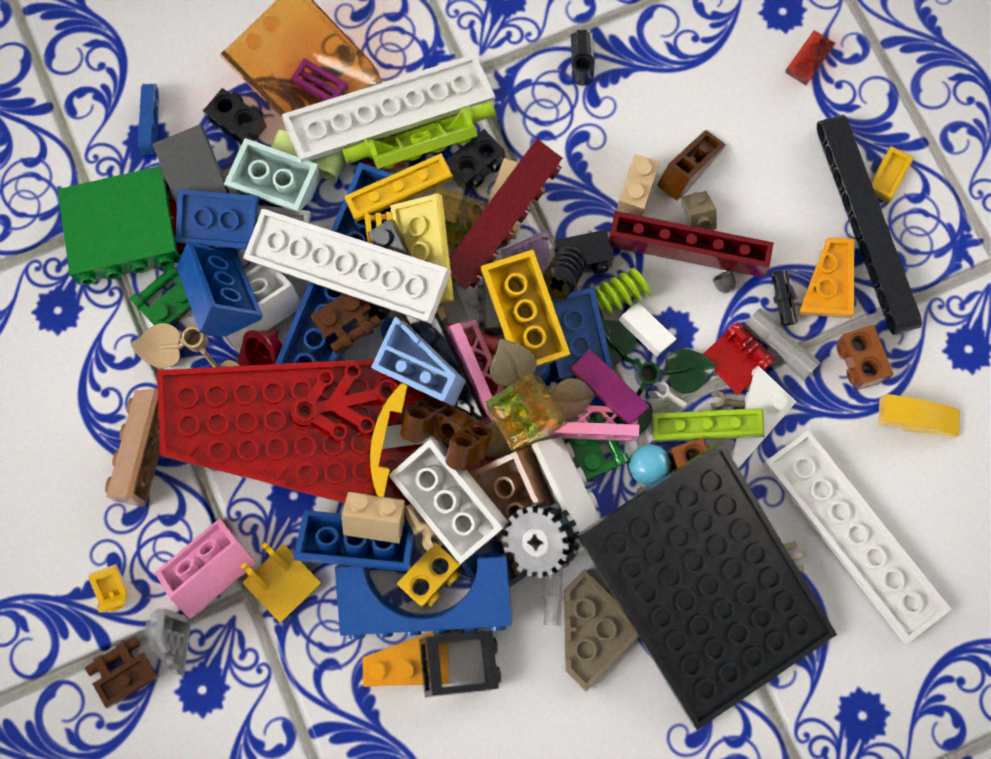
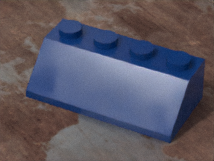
[176,242,263,337]
[293,510,416,571]

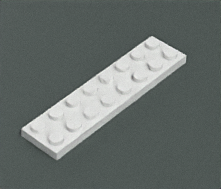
[282,54,495,163]
[243,208,451,324]
[763,430,952,644]

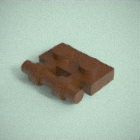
[310,294,382,354]
[85,636,159,709]

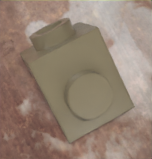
[681,191,717,230]

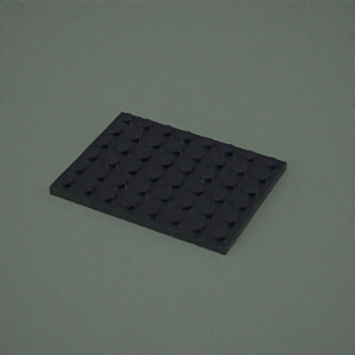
[576,442,837,730]

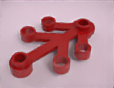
[290,363,398,441]

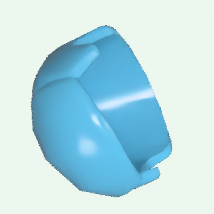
[629,444,673,486]

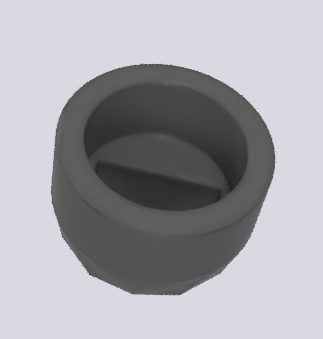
[712,271,736,293]

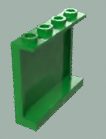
[58,166,181,285]

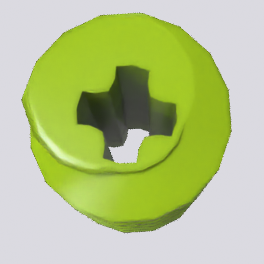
[591,268,651,319]

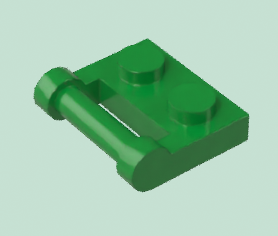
[129,266,191,326]
[565,413,630,481]

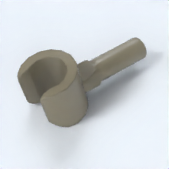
[710,391,745,410]

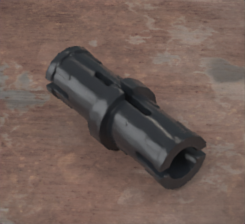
[771,270,798,326]

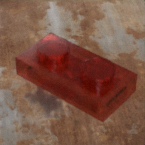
[785,30,835,86]

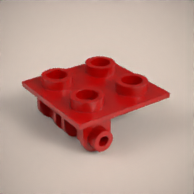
[703,322,776,395]

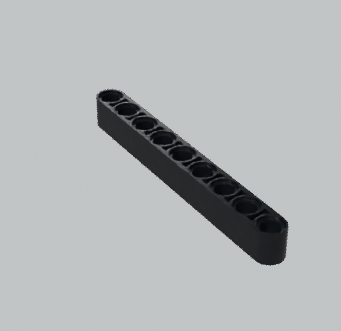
[816,115,922,335]

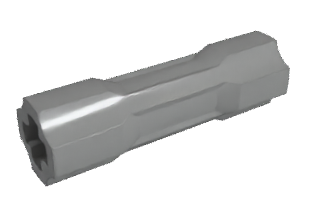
[744,308,820,381]

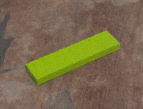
[652,408,765,442]

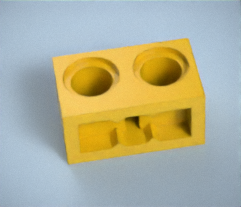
[397,542,461,609]

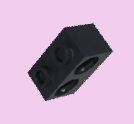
[203,88,267,145]
[445,129,505,193]

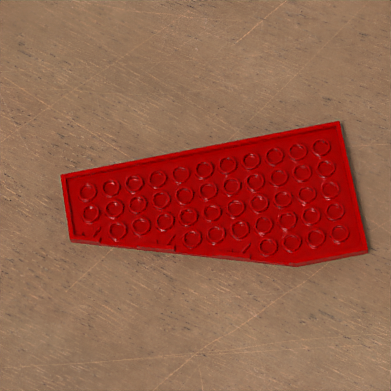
[157,353,501,520]

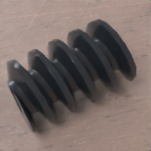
[543,246,587,300]

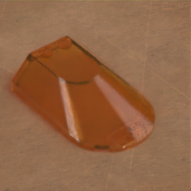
[219,0,382,118]

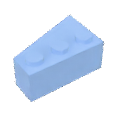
[371,317,466,406]

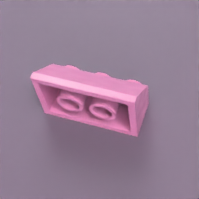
[155,518,256,619]

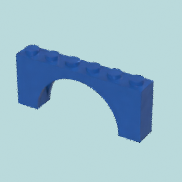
[335,552,513,639]

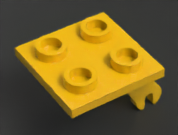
[240,542,322,623]

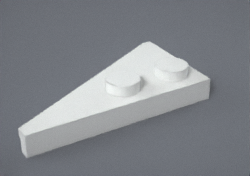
[731,366,796,468]

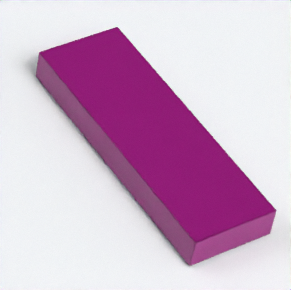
[571,350,649,425]

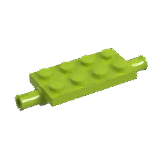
[342,100,496,169]

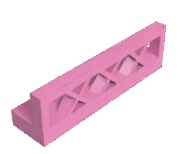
[446,319,517,425]
[527,403,639,441]

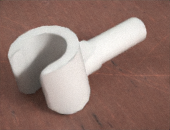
[648,382,687,408]

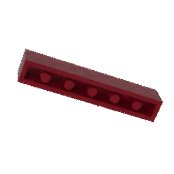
[449,139,563,290]
[609,211,774,278]

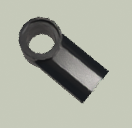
[570,30,595,86]

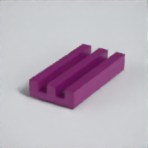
[291,58,348,101]

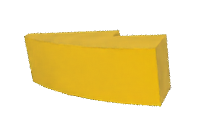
[878,394,960,437]

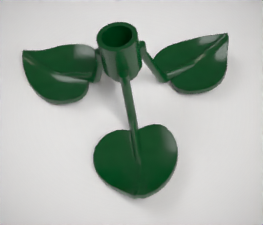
[601,319,716,442]

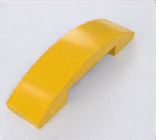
[370,384,407,497]

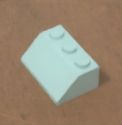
[224,138,322,212]

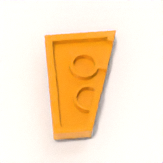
[798,237,854,318]
[363,631,449,687]

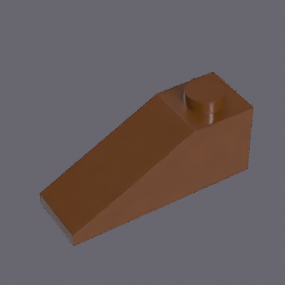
[656,130,726,201]

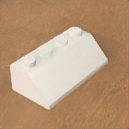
[531,437,603,555]
[388,438,509,564]

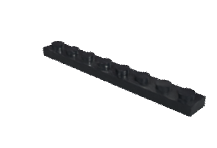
[368,219,486,421]

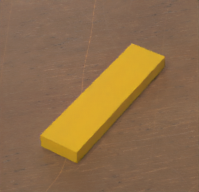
[344,153,453,222]

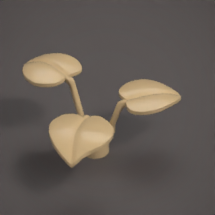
[131,323,240,368]

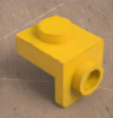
[88,564,129,613]

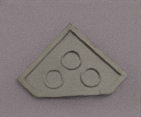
[564,570,638,692]

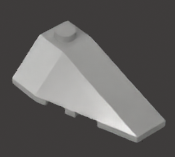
[145,608,191,675]

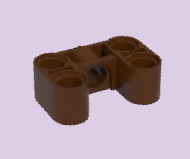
[400,395,493,471]

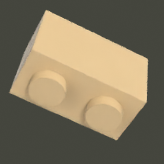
[617,154,660,216]
[342,492,405,543]

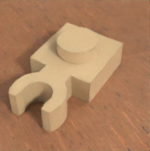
[405,504,444,551]

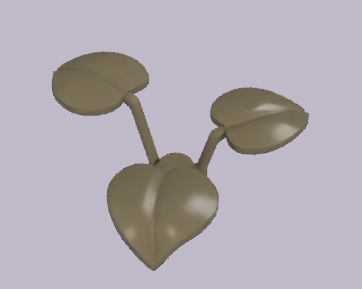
[484,339,594,458]

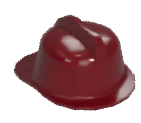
[238,330,282,366]

